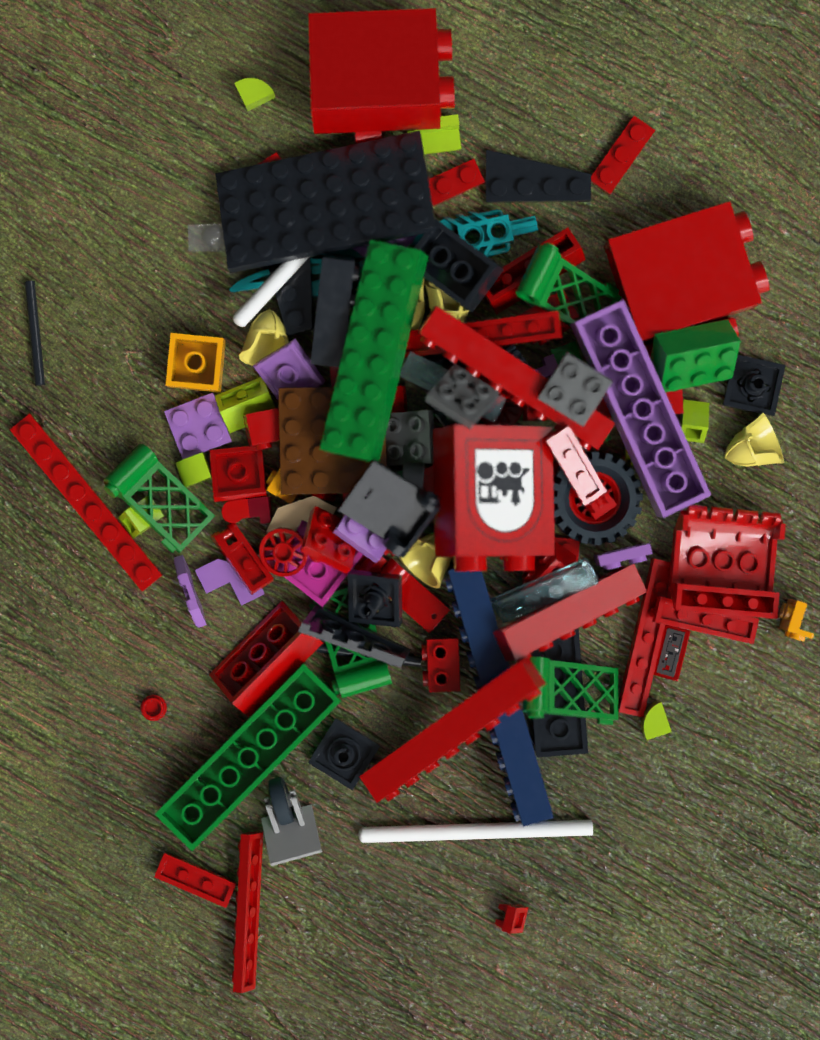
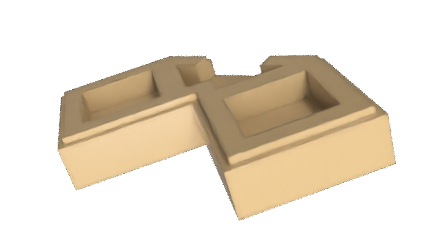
[266,496,337,542]

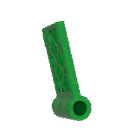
[516,243,622,327]
[103,443,215,553]
[309,588,393,699]
[523,657,618,726]

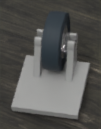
[261,777,322,866]

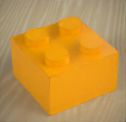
[165,333,226,393]

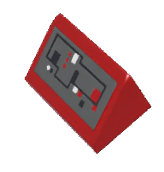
[654,625,691,681]

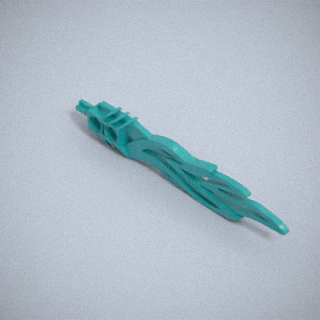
[229,209,538,297]

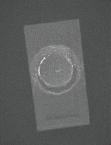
[188,223,225,252]

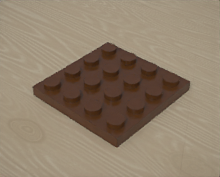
[278,387,386,495]

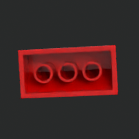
[209,601,323,718]

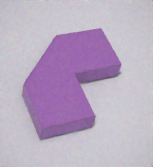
[174,555,207,628]
[195,559,265,606]

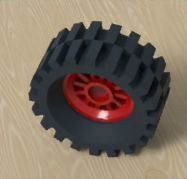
[553,452,643,545]

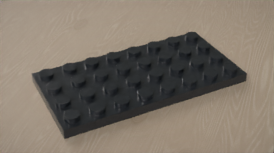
[215,130,437,273]

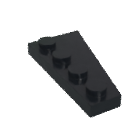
[486,150,591,203]
[268,257,314,337]
[298,604,411,668]

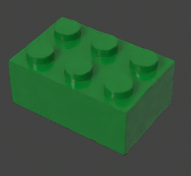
[650,319,741,393]

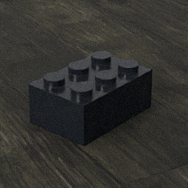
[414,219,504,313]

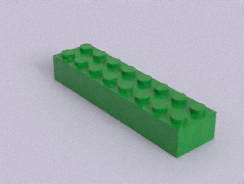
[320,240,428,463]
[155,662,342,851]

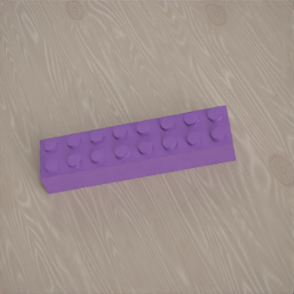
[570,300,711,518]

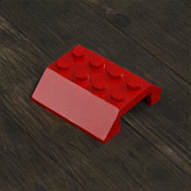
[669,505,786,619]

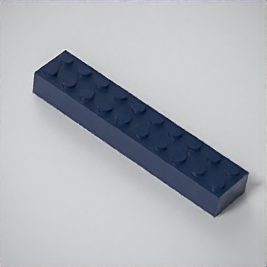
[444,568,554,827]

